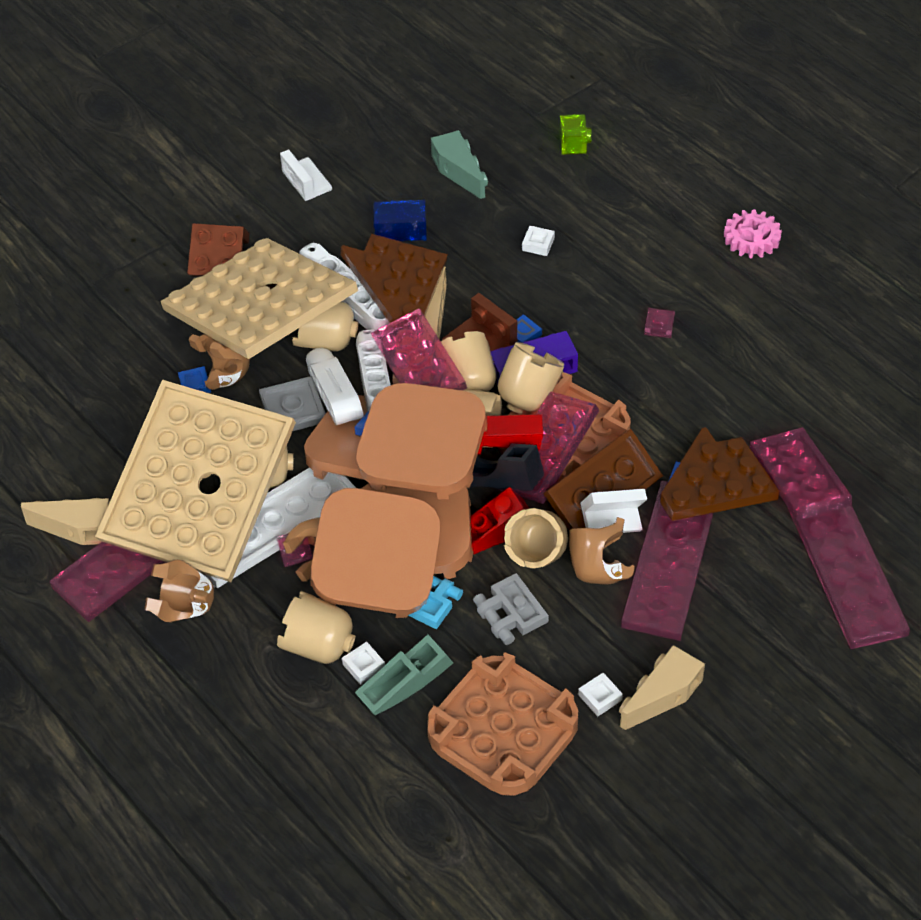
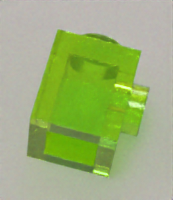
[560,114,591,154]

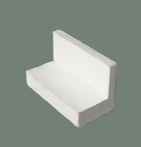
[280,150,332,201]
[581,489,647,533]

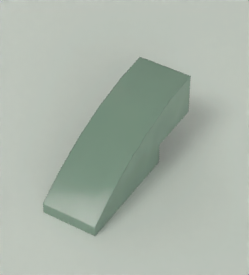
[355,635,453,715]

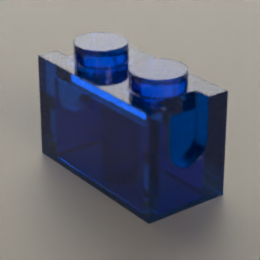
[374,200,427,241]

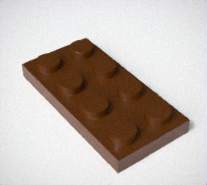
[543,429,663,531]

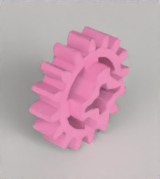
[724,209,781,258]

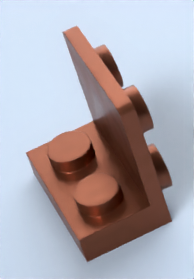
[188,223,249,276]
[442,293,517,351]

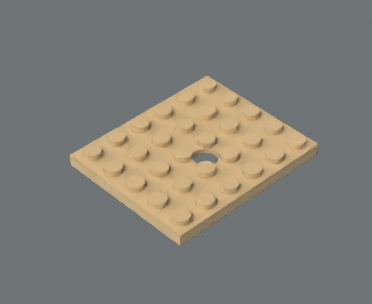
[160,238,359,359]
[95,380,296,582]

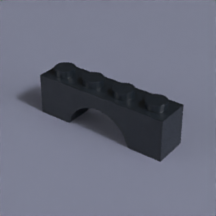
[470,443,544,491]

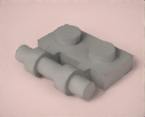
[473,573,548,645]

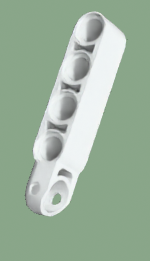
[299,243,393,338]
[356,329,391,412]
[306,348,364,426]

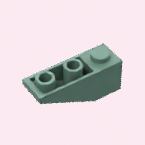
[431,130,488,199]

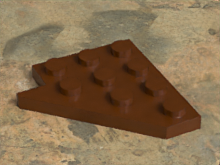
[340,234,448,333]
[660,427,780,521]

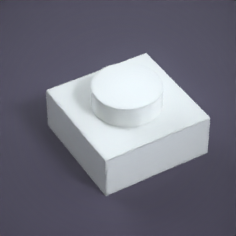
[522,226,555,256]
[342,642,385,685]
[578,673,623,716]

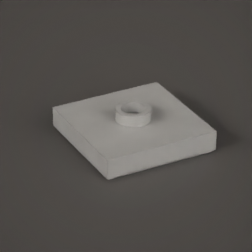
[259,376,326,431]

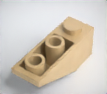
[21,498,110,545]
[619,645,705,730]

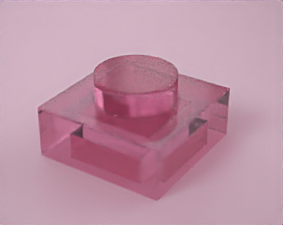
[644,308,675,338]
[276,533,313,567]

